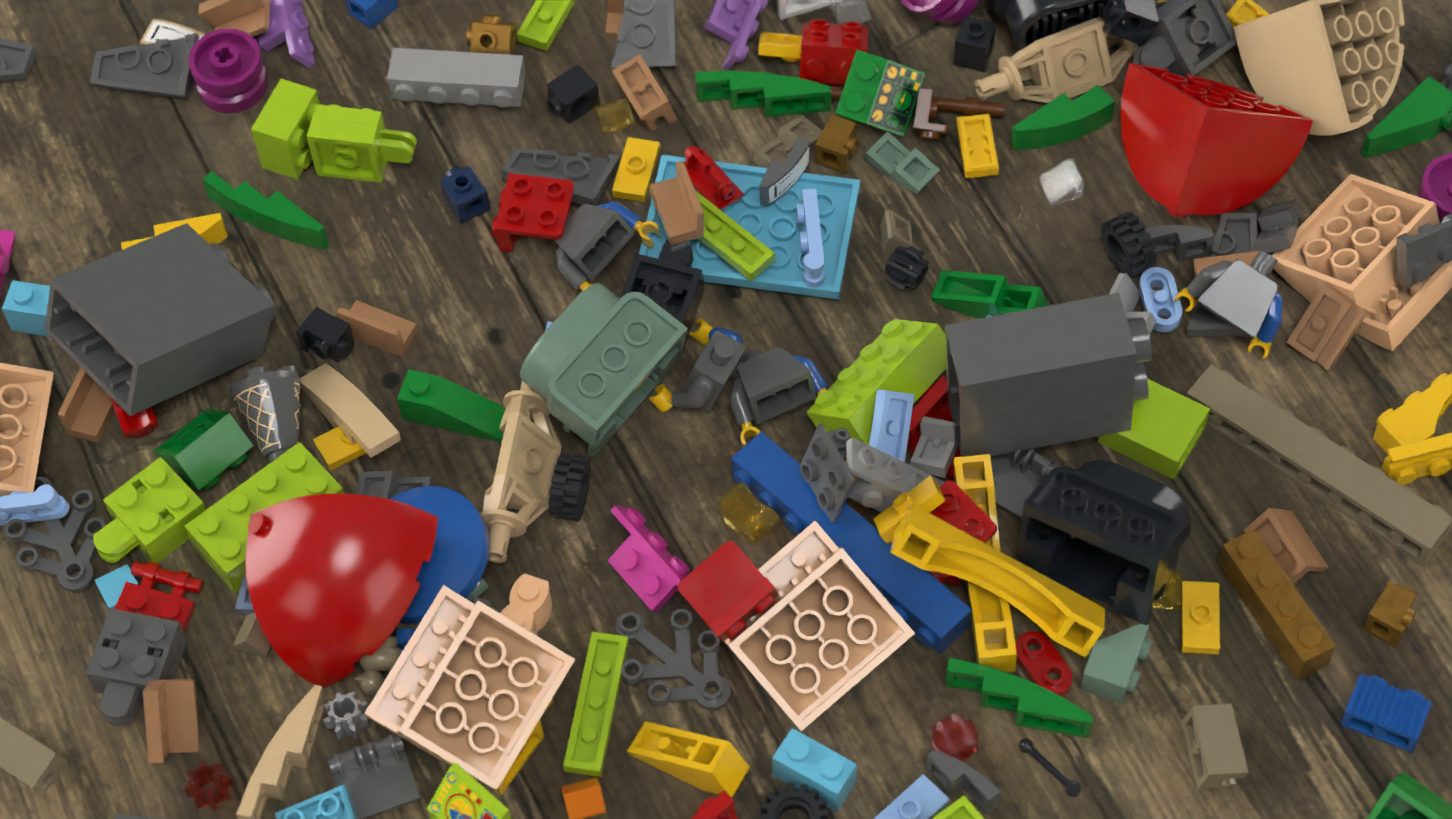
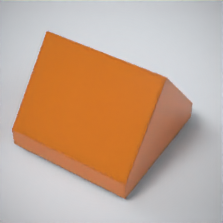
[561,777,606,819]

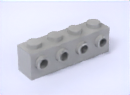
[387,48,526,107]

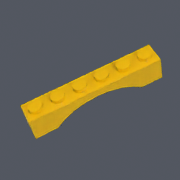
[1373,373,1452,455]
[954,454,1017,672]
[890,504,1105,657]

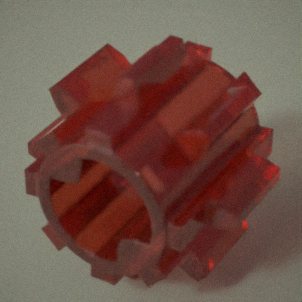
[931,714,979,761]
[184,761,233,810]

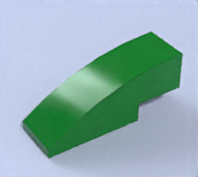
[1011,84,1115,151]
[931,270,1048,319]

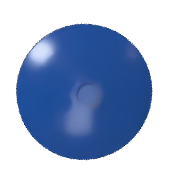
[390,486,490,624]

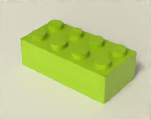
[806,319,947,445]
[184,442,344,594]

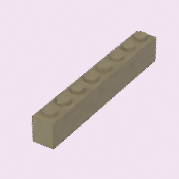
[1186,364,1452,566]

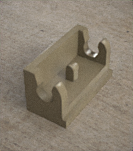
[1181,704,1249,791]
[0,717,69,791]

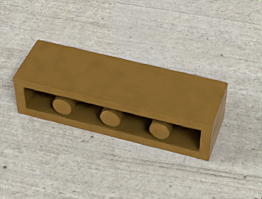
[1218,529,1336,681]

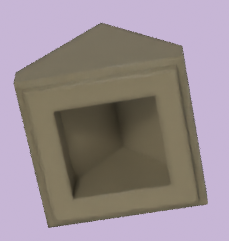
[880,209,913,254]
[233,612,272,658]

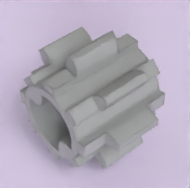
[324,691,370,739]

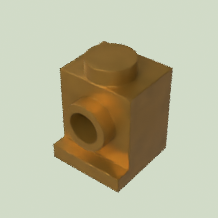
[815,114,860,174]
[1363,581,1417,648]

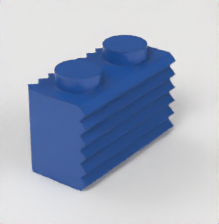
[1341,674,1432,753]

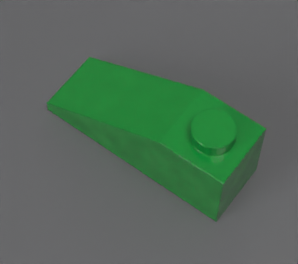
[1361,76,1452,159]
[397,369,505,443]

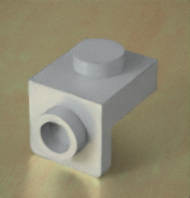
[910,417,958,478]

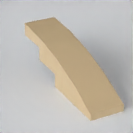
[299,363,401,458]
[236,685,327,819]

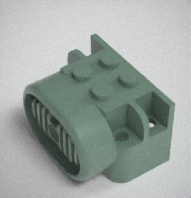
[520,283,688,459]

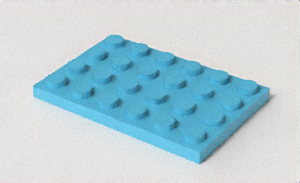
[639,155,860,300]

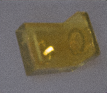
[717,482,780,543]

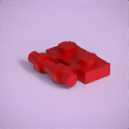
[114,561,204,634]

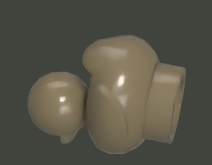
[355,636,403,696]

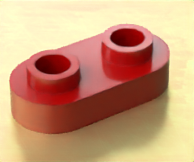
[1015,631,1073,697]

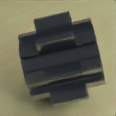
[885,246,929,290]

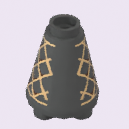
[230,366,301,464]

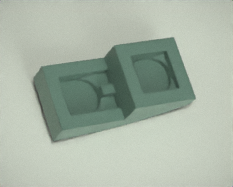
[863,131,940,194]

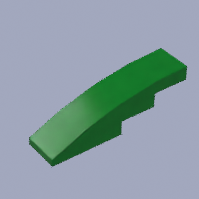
[695,71,831,117]
[202,171,329,250]
[946,657,1093,738]

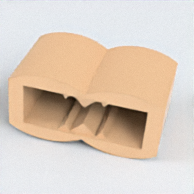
[500,573,552,636]

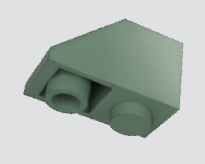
[1080,623,1152,704]

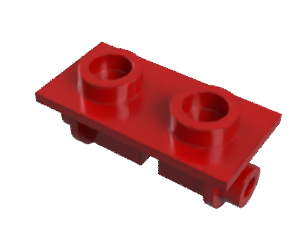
[684,145,744,210]

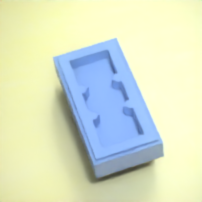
[874,774,950,819]

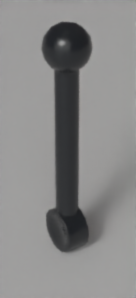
[1019,738,1081,797]

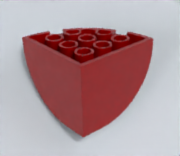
[1121,63,1313,218]
[245,494,438,688]

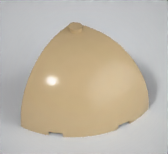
[1233,0,1404,136]

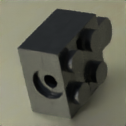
[620,240,705,348]

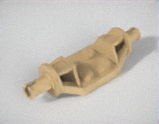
[974,17,1137,103]
[480,381,562,563]

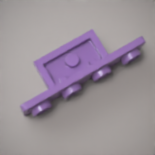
[257,0,315,68]
[704,0,768,71]

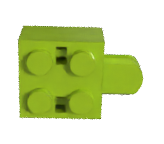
[307,104,417,183]
[93,457,206,563]

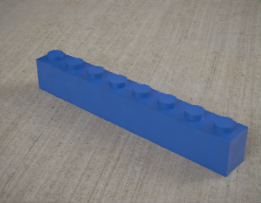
[731,431,972,654]

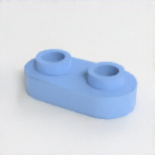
[1139,267,1182,332]

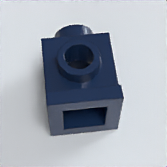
[440,166,491,224]

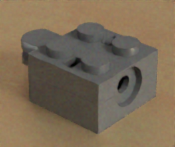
[1134,0,1237,77]
[86,608,188,726]

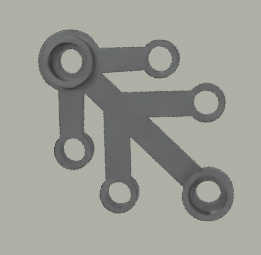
[4,476,106,593]
[615,609,731,710]

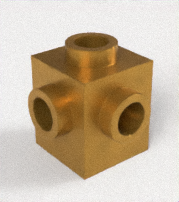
[466,14,517,55]

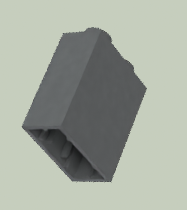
[45,223,275,416]
[945,293,1152,457]

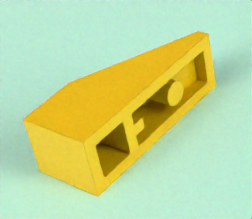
[627,721,750,798]

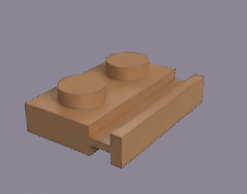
[1286,283,1369,371]

